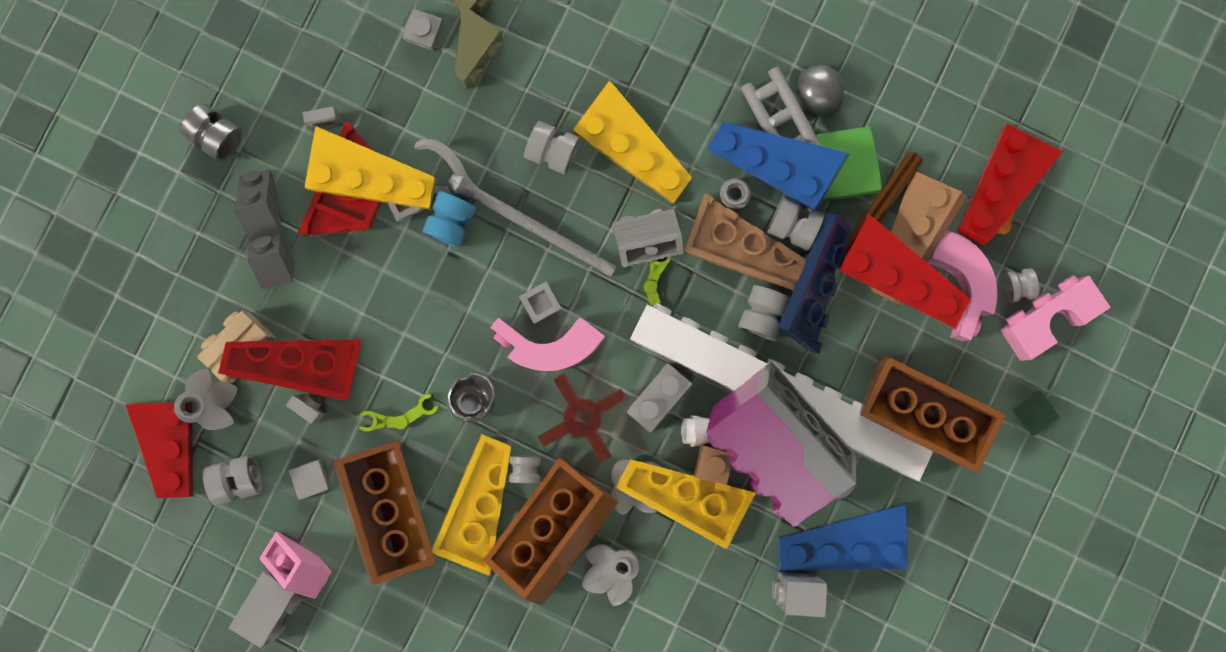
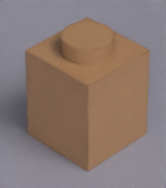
[693,445,732,486]

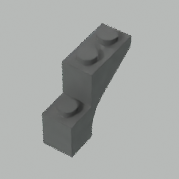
[235,169,294,289]

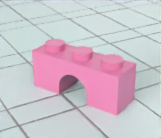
[999,275,1111,361]

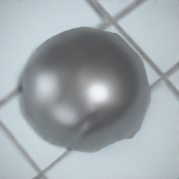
[796,65,844,117]
[447,372,496,423]

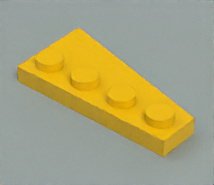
[573,80,692,204]
[304,126,437,210]
[432,433,511,576]
[615,459,756,549]

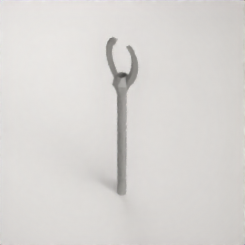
[414,139,617,277]

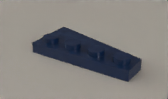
[778,213,852,354]

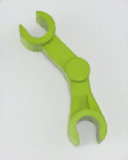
[643,256,671,307]
[359,394,440,432]

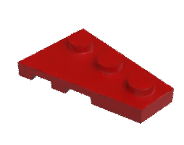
[125,402,193,498]

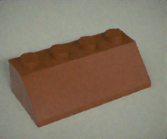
[860,357,1006,473]
[332,440,436,586]
[483,458,619,605]

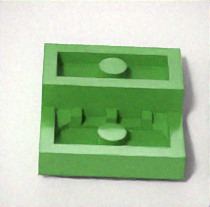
[816,126,882,202]

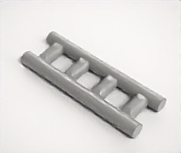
[741,66,821,146]

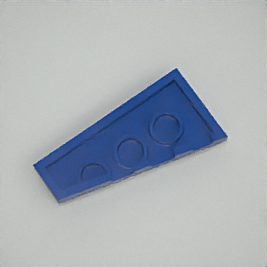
[707,122,849,211]
[778,503,908,570]

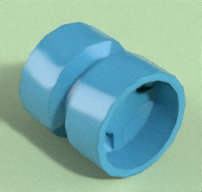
[422,191,476,248]

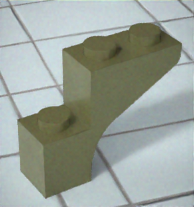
[447,0,503,89]

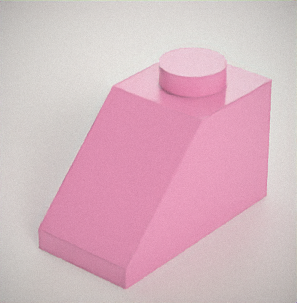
[259,532,332,599]

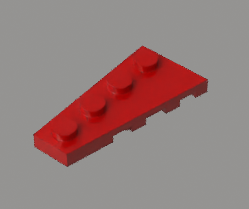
[956,123,1063,245]
[839,214,972,330]
[218,339,362,401]

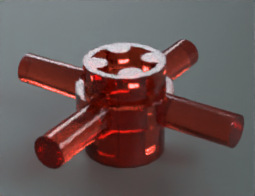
[538,373,627,462]

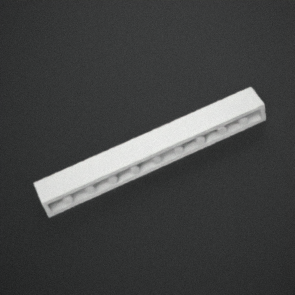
[630,303,933,481]

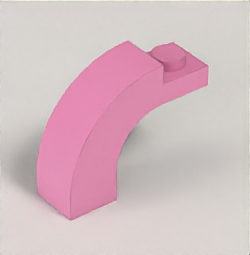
[927,230,997,341]
[490,317,605,371]

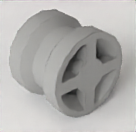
[1002,268,1039,303]
[509,456,541,483]

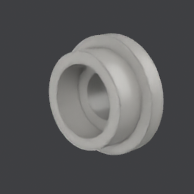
[719,178,751,210]

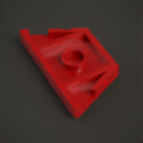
[298,122,382,236]

